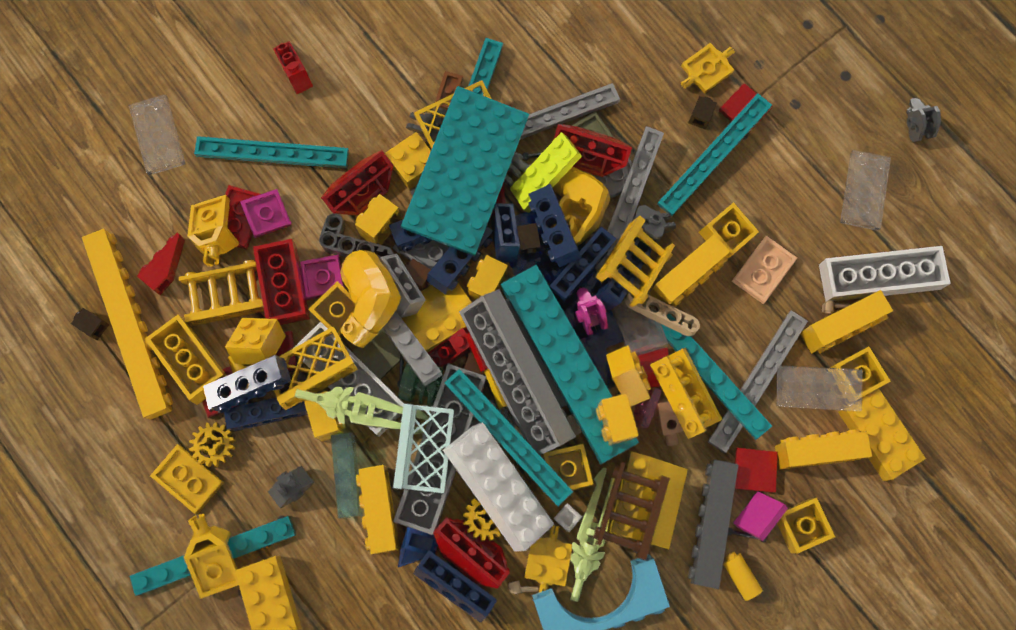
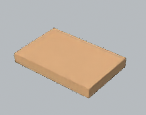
[732,236,798,304]

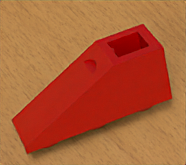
[273,41,313,95]
[137,232,185,295]
[428,327,471,370]

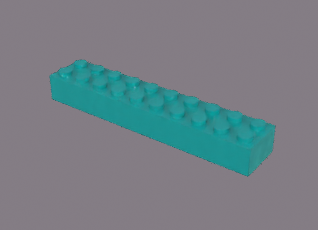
[501,265,639,465]

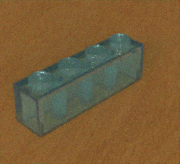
[331,433,362,519]

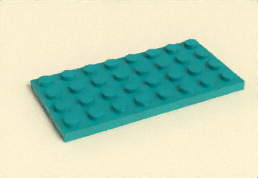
[401,86,529,256]

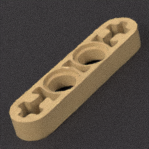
[625,292,700,336]

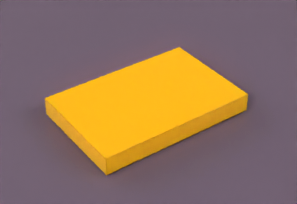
[150,444,225,515]

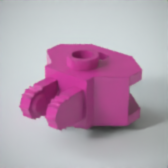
[575,288,608,335]

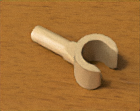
[822,301,850,314]
[508,581,538,594]

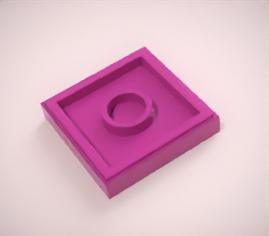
[240,189,292,238]
[300,255,345,300]
[733,491,788,541]

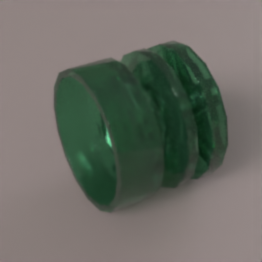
[398,362,443,407]

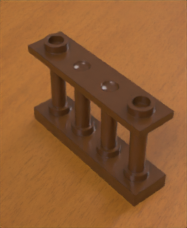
[593,462,670,560]

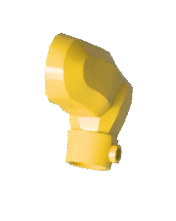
[543,167,610,246]
[340,250,401,348]

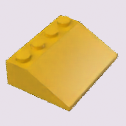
[396,283,472,353]
[609,451,688,549]

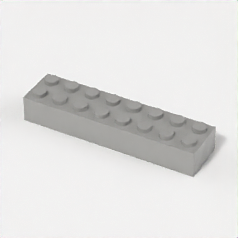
[459,290,576,455]
[393,364,487,535]

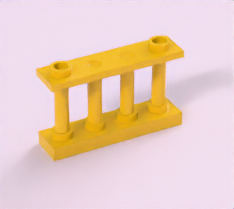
[596,215,675,307]
[179,260,264,326]
[650,348,723,439]

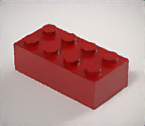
[253,239,310,325]

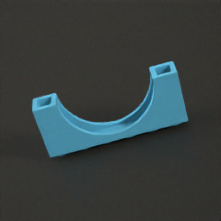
[532,554,670,630]

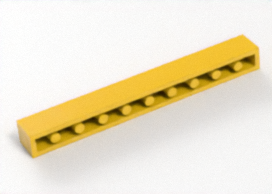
[82,229,173,420]

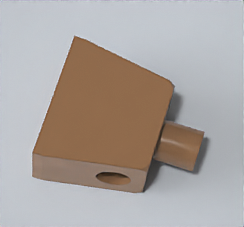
[651,399,683,446]

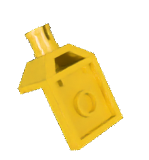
[187,195,239,267]
[184,514,239,599]

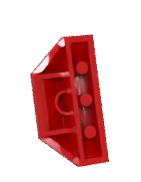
[553,124,632,177]
[321,150,394,215]
[433,517,510,589]

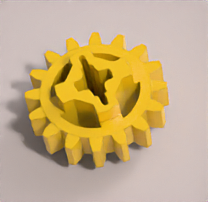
[189,422,235,467]
[463,499,501,541]

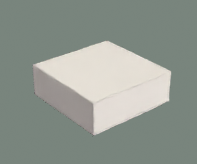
[553,503,582,532]

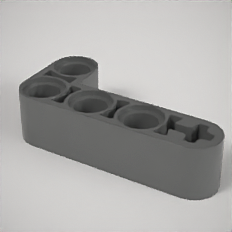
[319,213,393,259]

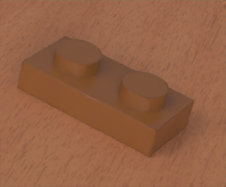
[435,71,463,110]

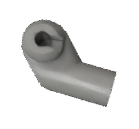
[512,153,531,173]

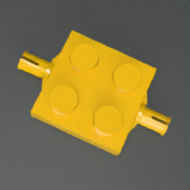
[681,43,735,94]
[524,525,572,592]

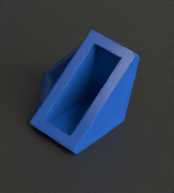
[398,527,438,567]

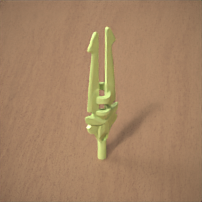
[295,387,428,435]
[570,468,619,602]

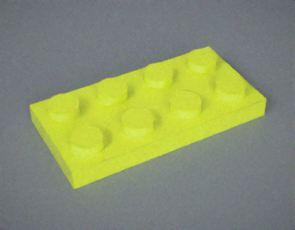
[510,132,582,213]

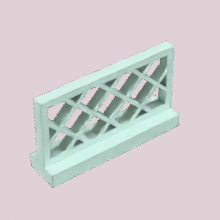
[393,404,454,493]

